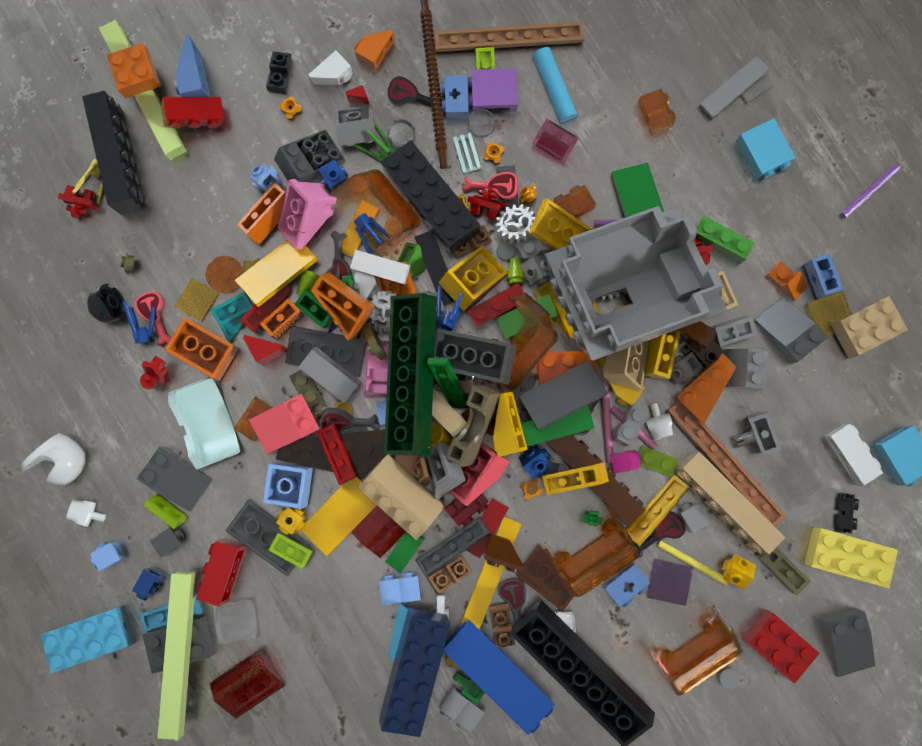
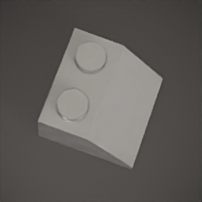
[335,104,376,147]
[723,349,768,391]

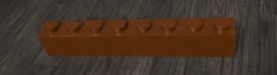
[519,408,645,527]

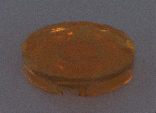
[205,256,244,294]

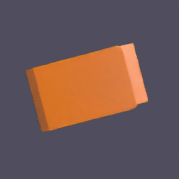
[766,261,808,301]

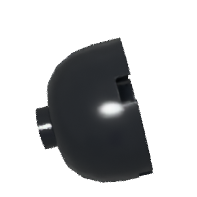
[87,284,126,323]

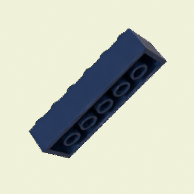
[379,608,451,737]

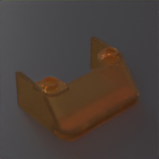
[330,169,420,257]
[544,506,640,597]
[648,605,741,695]

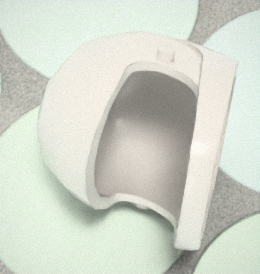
[21,433,85,485]

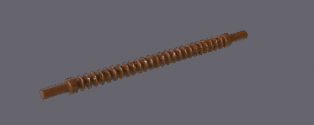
[420,0,448,169]

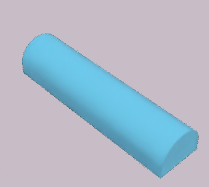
[533,47,578,123]

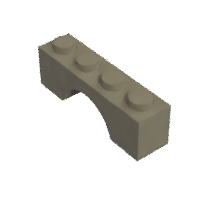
[446,385,501,467]

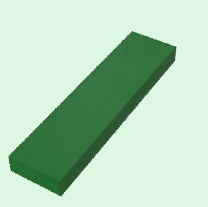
[427,358,469,408]

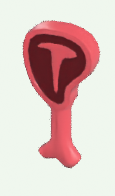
[462,172,519,200]
[135,291,171,346]

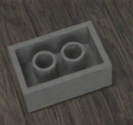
[142,615,216,674]

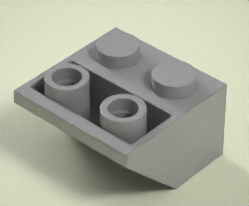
[425,443,466,500]

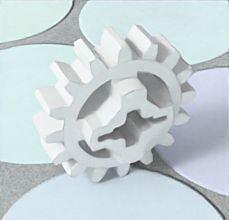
[495,204,535,244]
[369,291,396,333]

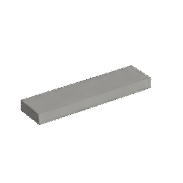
[699,56,770,119]

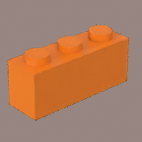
[237,183,286,245]

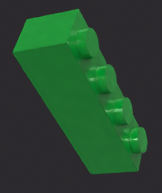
[520,405,595,447]

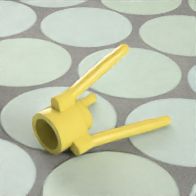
[72,159,104,204]

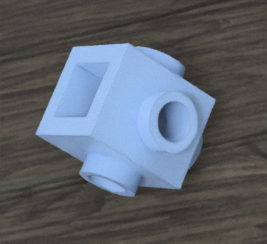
[249,163,282,192]

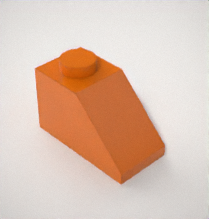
[354,30,395,70]

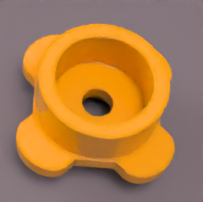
[279,97,302,119]
[483,142,504,163]
[519,184,537,204]
[520,478,542,500]

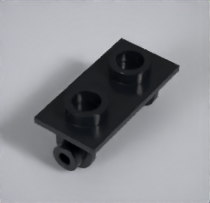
[836,493,859,534]

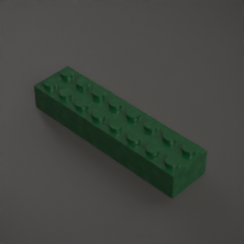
[384,293,437,456]

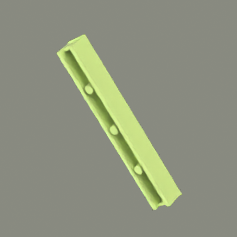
[98,20,187,161]
[158,572,197,741]

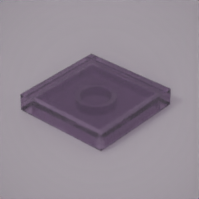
[646,559,693,606]

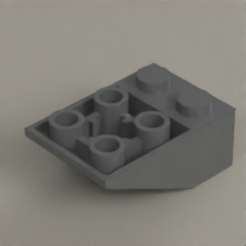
[274,129,345,183]

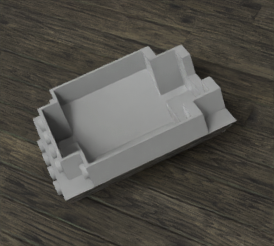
[545,206,727,361]

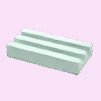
[453,132,481,174]

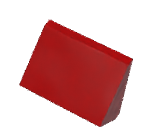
[243,335,287,366]

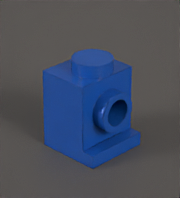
[132,568,166,601]

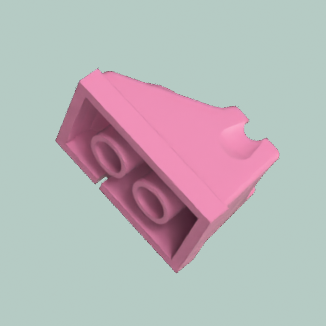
[278,179,337,250]
[364,340,389,398]

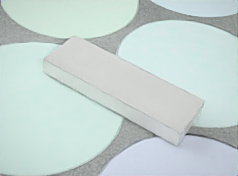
[350,250,410,284]

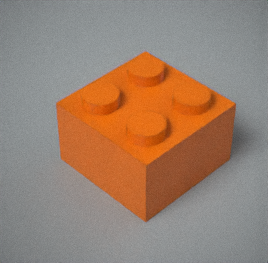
[107,43,161,98]

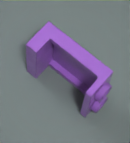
[468,68,518,112]

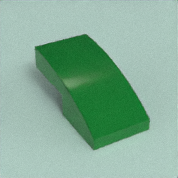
[385,532,425,573]

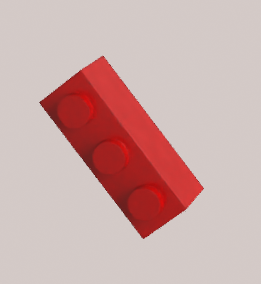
[161,97,224,128]
[468,283,528,330]

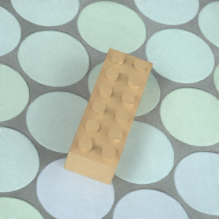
[675,452,786,555]

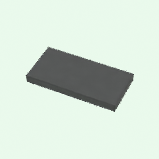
[285,326,367,377]
[519,360,608,431]
[225,499,311,577]

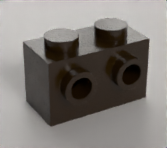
[681,337,727,371]

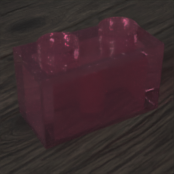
[532,118,579,163]

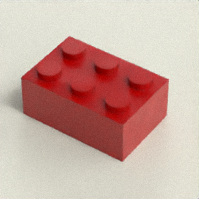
[196,538,246,607]
[742,610,820,684]

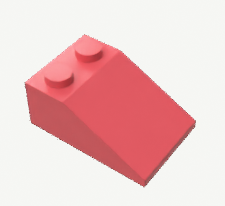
[249,393,320,454]
[449,442,510,506]

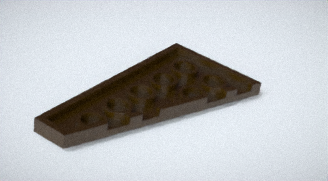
[276,429,396,479]

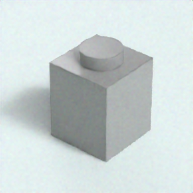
[677,502,710,534]

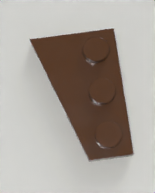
[515,544,574,612]

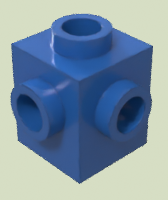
[318,159,348,193]
[519,444,553,479]

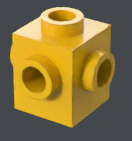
[276,507,307,535]
[722,554,756,590]

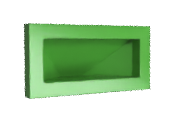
[397,242,425,277]

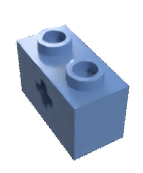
[441,75,468,119]
[804,253,843,299]
[602,562,650,607]

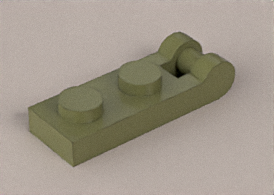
[362,320,387,360]
[289,370,328,422]
[756,547,811,595]

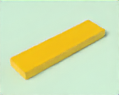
[624,475,690,547]

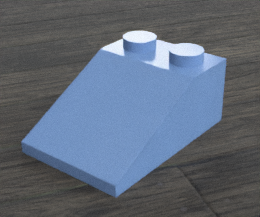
[174,35,210,97]

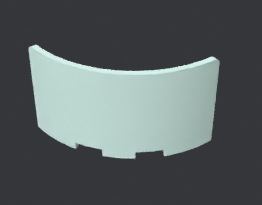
[168,377,240,469]

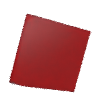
[345,85,369,104]

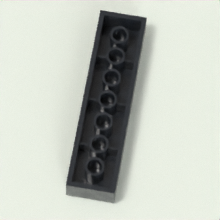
[509,600,655,746]

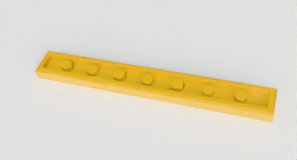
[445,517,521,671]

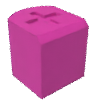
[610,450,641,474]

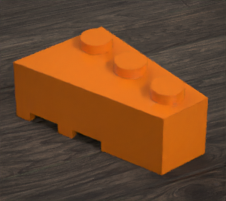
[311,273,376,340]
[676,353,736,424]

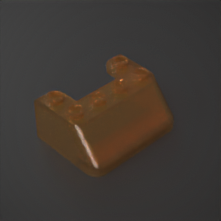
[491,292,558,390]

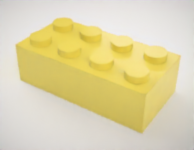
[804,527,898,588]

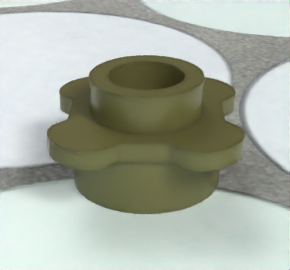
[121,252,134,272]

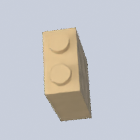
[432,390,467,439]

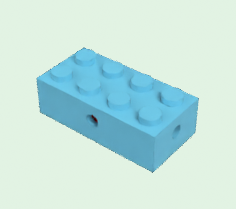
[40,605,135,673]

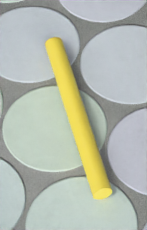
[657,540,728,586]

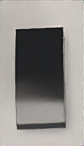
[266,51,291,93]

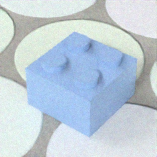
[263,462,313,509]

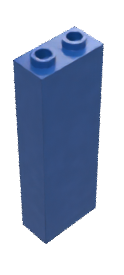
[443,618,555,735]

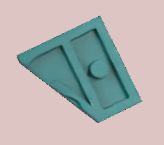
[210,292,253,342]

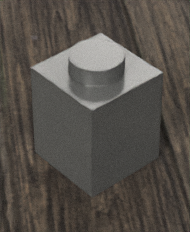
[150,527,185,557]

